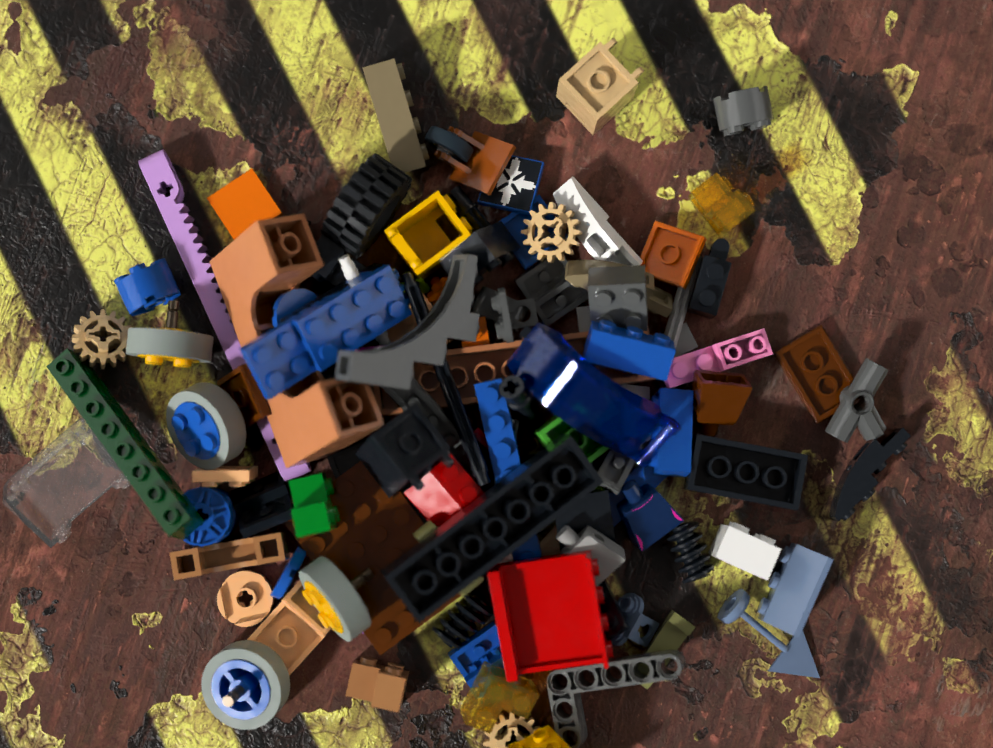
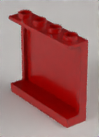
[487,550,614,682]

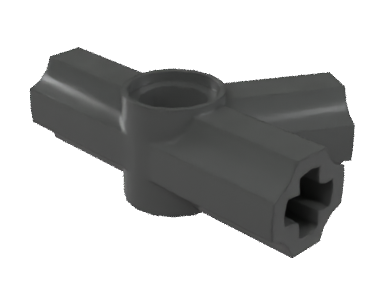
[825,358,889,443]

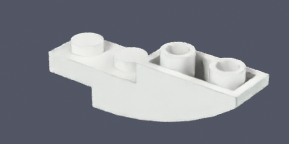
[553,176,643,266]

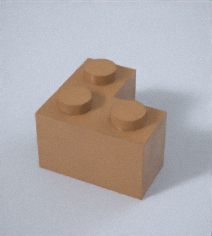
[346,656,409,713]

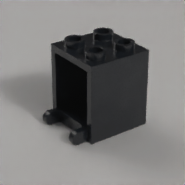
[355,403,454,498]

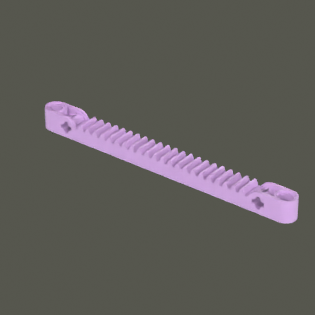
[138,149,312,483]

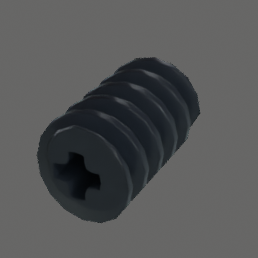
[667,521,714,583]
[432,590,494,649]

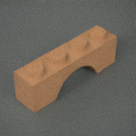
[169,531,290,580]

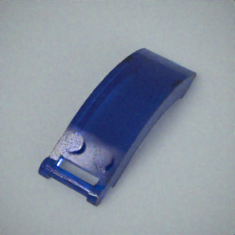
[507,322,681,467]

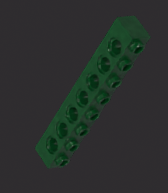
[46,349,205,540]

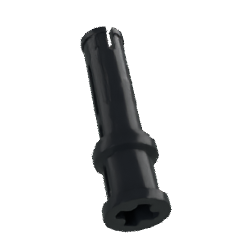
[499,375,543,431]

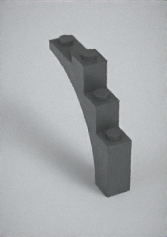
[335,254,480,390]

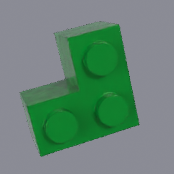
[289,473,340,538]

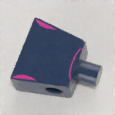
[617,480,684,552]

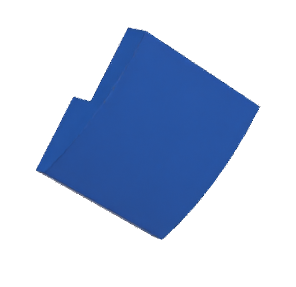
[448,621,522,703]

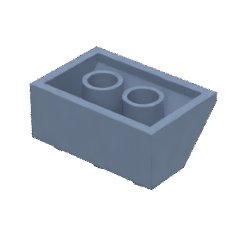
[757,543,833,638]

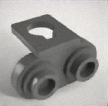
[490,287,538,343]

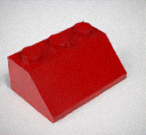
[403,453,484,528]

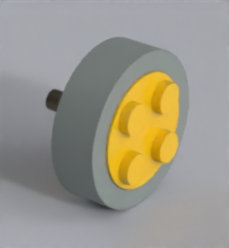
[126,300,213,368]
[299,556,375,642]

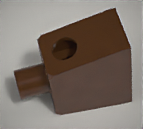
[692,370,753,436]

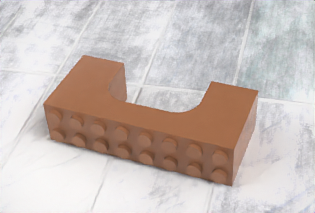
[209,214,385,469]

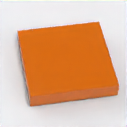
[207,168,283,240]
[640,221,707,290]

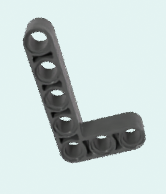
[547,649,686,748]

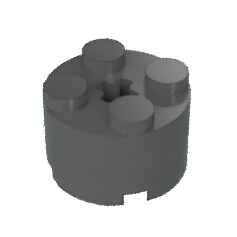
[713,86,774,137]

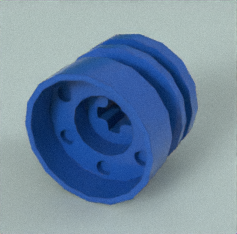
[183,487,238,547]

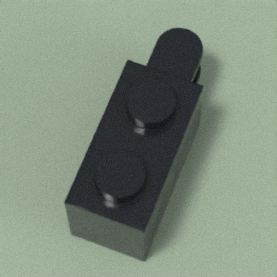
[687,238,732,319]

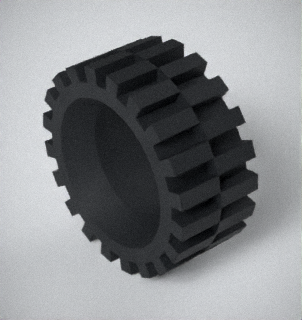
[321,153,412,259]

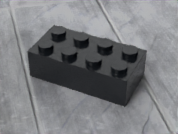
[683,434,808,510]

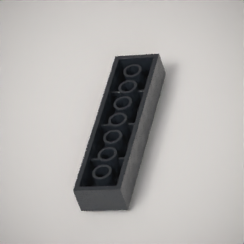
[380,434,603,623]

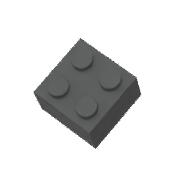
[588,265,648,331]

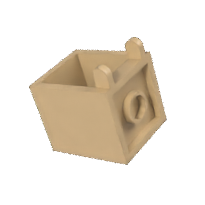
[556,38,645,135]

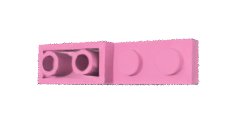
[664,328,773,388]

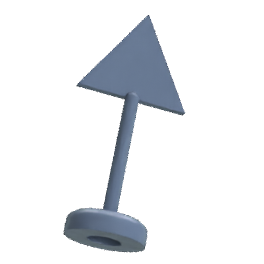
[717,589,820,678]

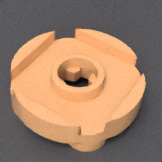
[217,570,274,627]

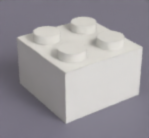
[708,522,781,580]

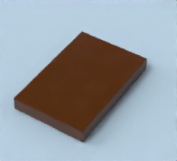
[773,325,860,424]

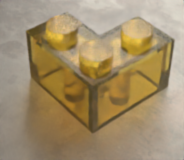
[688,172,756,239]
[460,661,540,734]

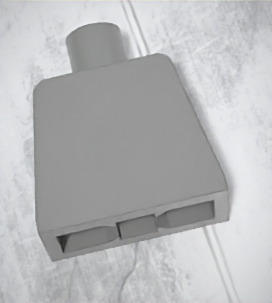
[556,525,625,586]

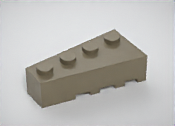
[363,58,429,173]

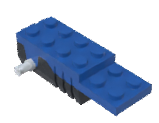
[239,254,412,400]

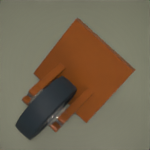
[425,126,516,196]

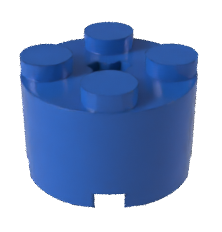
[114,258,181,316]

